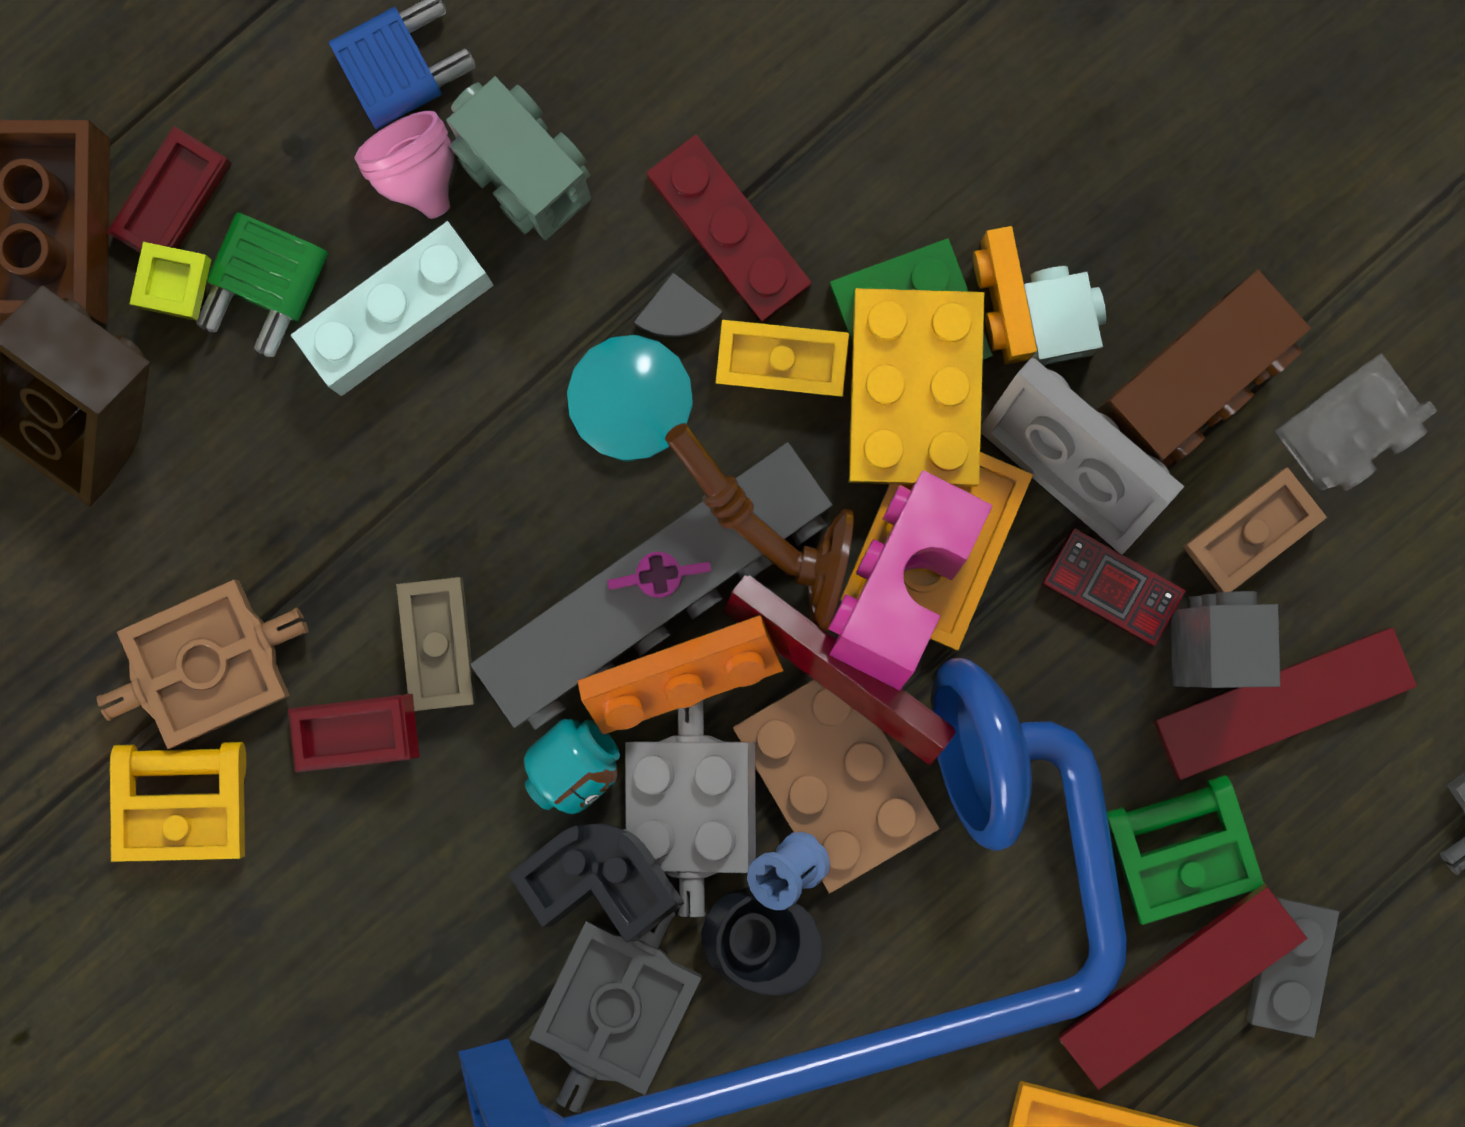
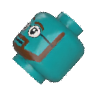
[524,719,620,814]

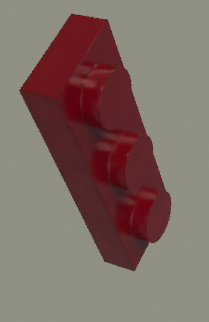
[646,134,812,324]

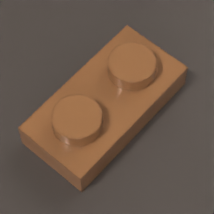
[1182,467,1327,592]

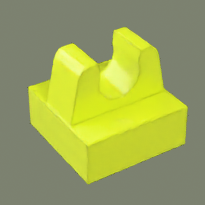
[129,242,211,321]

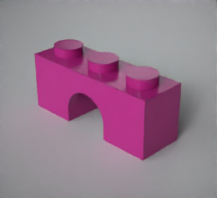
[828,470,993,691]

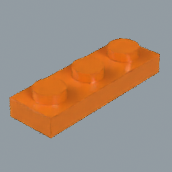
[577,615,783,735]

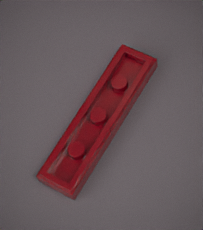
[723,575,956,765]
[1153,627,1417,780]
[1059,883,1308,1090]

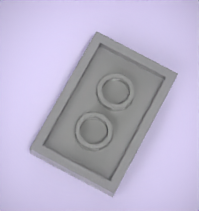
[981,357,1184,555]

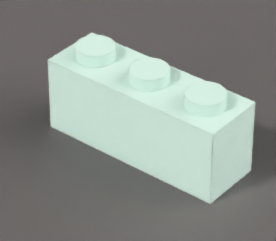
[291,221,494,396]

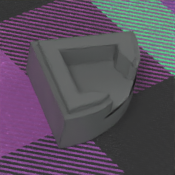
[634,273,723,337]

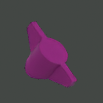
[607,552,711,599]

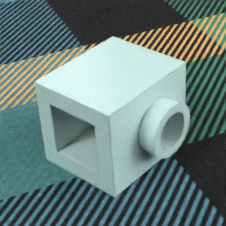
[1024,266,1106,365]

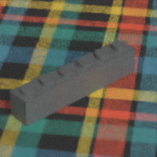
[470,442,832,730]

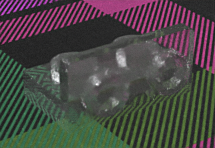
[1274,353,1437,491]

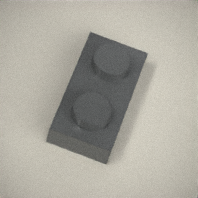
[1246,897,1340,1038]

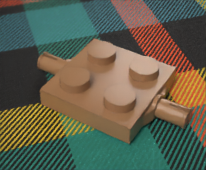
[97,580,309,749]

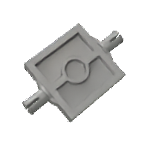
[625,699,756,917]

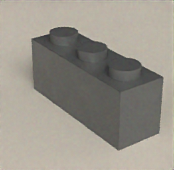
[1171,591,1280,688]

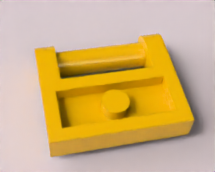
[110,742,247,862]

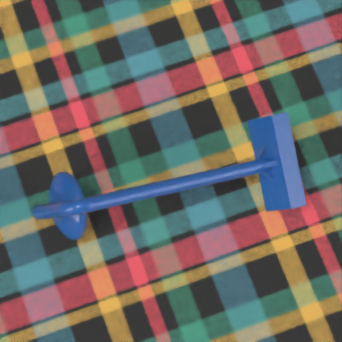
[458,658,1127,1127]

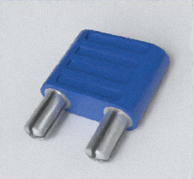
[328,0,475,130]

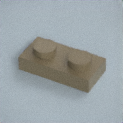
[396,577,476,711]

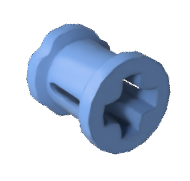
[747,832,830,910]

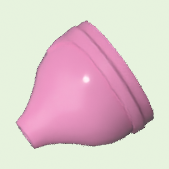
[354,111,454,219]

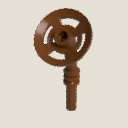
[665,423,854,633]

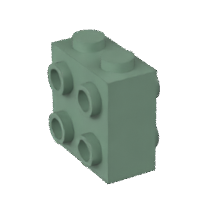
[446,76,592,241]

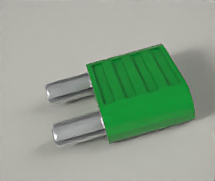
[196,212,328,357]

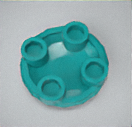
[567,335,693,462]

